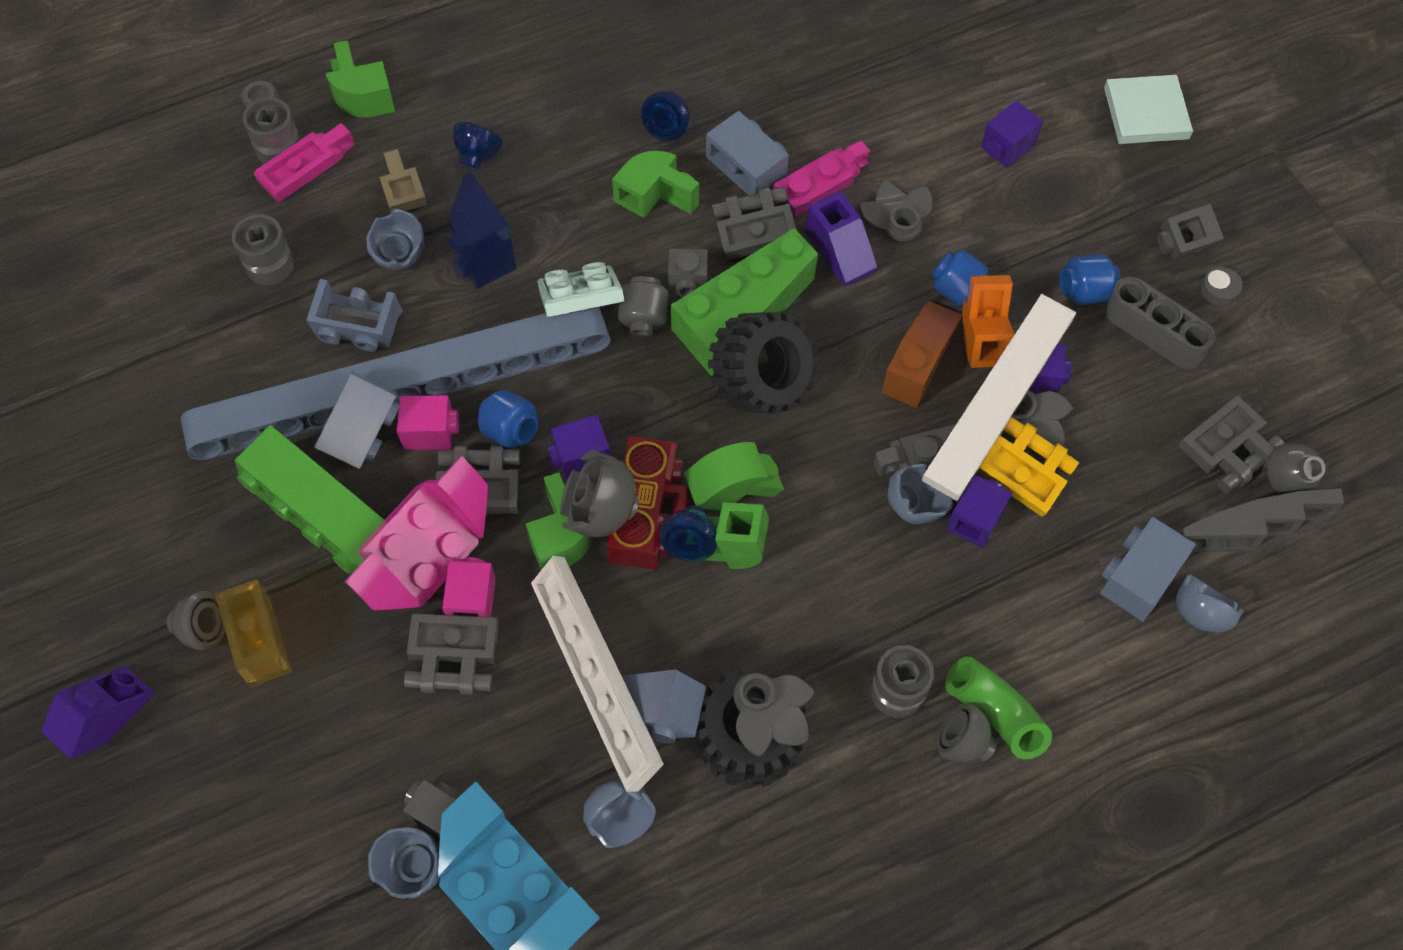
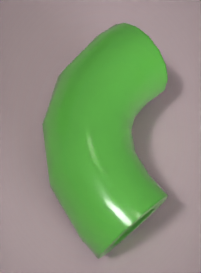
[945,656,1052,759]

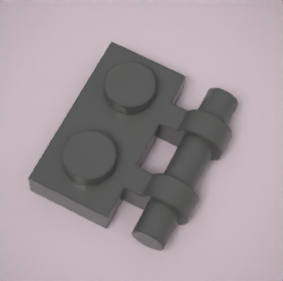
[712,187,796,261]
[1178,395,1285,493]
[436,445,521,514]
[404,614,499,695]

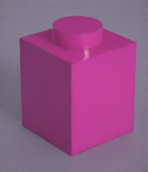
[397,395,459,450]
[442,557,496,617]

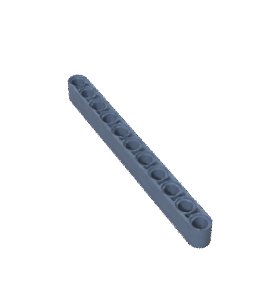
[181,307,611,460]

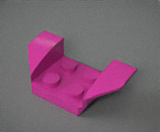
[344,456,488,610]

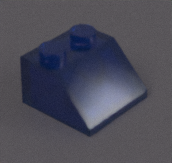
[448,171,516,289]

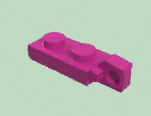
[254,123,355,203]
[773,141,870,216]

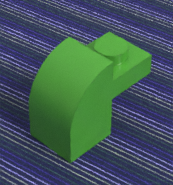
[326,40,395,117]
[612,151,699,218]
[684,442,784,511]
[526,472,593,570]
[683,502,769,569]

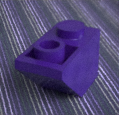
[805,191,877,287]
[41,666,154,759]

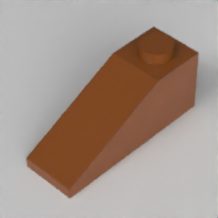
[882,301,962,409]

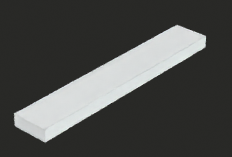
[922,294,1076,501]
[531,556,664,792]

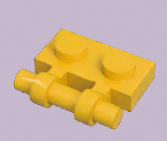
[976,417,1079,517]

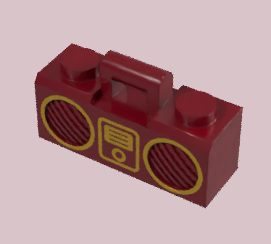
[607,436,691,570]

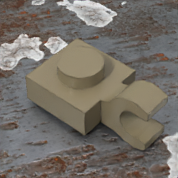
[380,149,427,213]

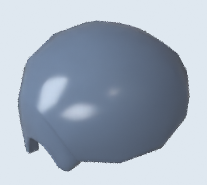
[366,209,425,270]
[887,464,953,524]
[1176,574,1243,634]
[583,778,656,848]
[368,827,439,899]

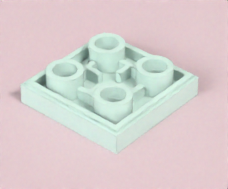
[1104,75,1193,144]
[537,262,624,317]

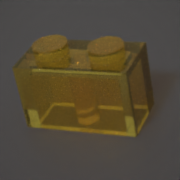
[215,579,292,687]

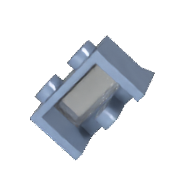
[306,279,403,352]

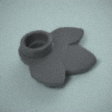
[860,180,933,241]
[1000,390,1073,453]
[734,673,814,757]

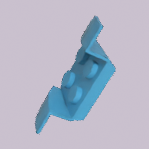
[438,782,600,950]

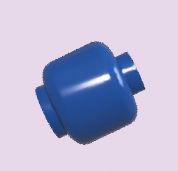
[931,249,989,306]
[1059,253,1121,306]
[478,390,538,449]

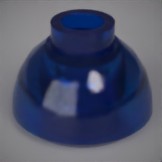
[641,91,690,142]
[453,122,503,169]
[659,506,717,562]

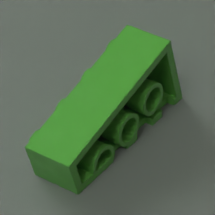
[671,228,818,376]
[235,425,384,575]

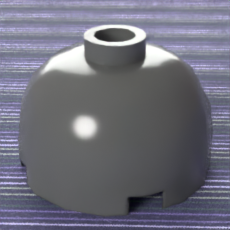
[560,449,639,538]

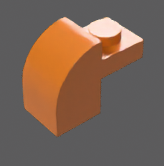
[962,275,1015,368]

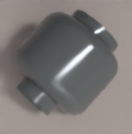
[618,276,670,336]

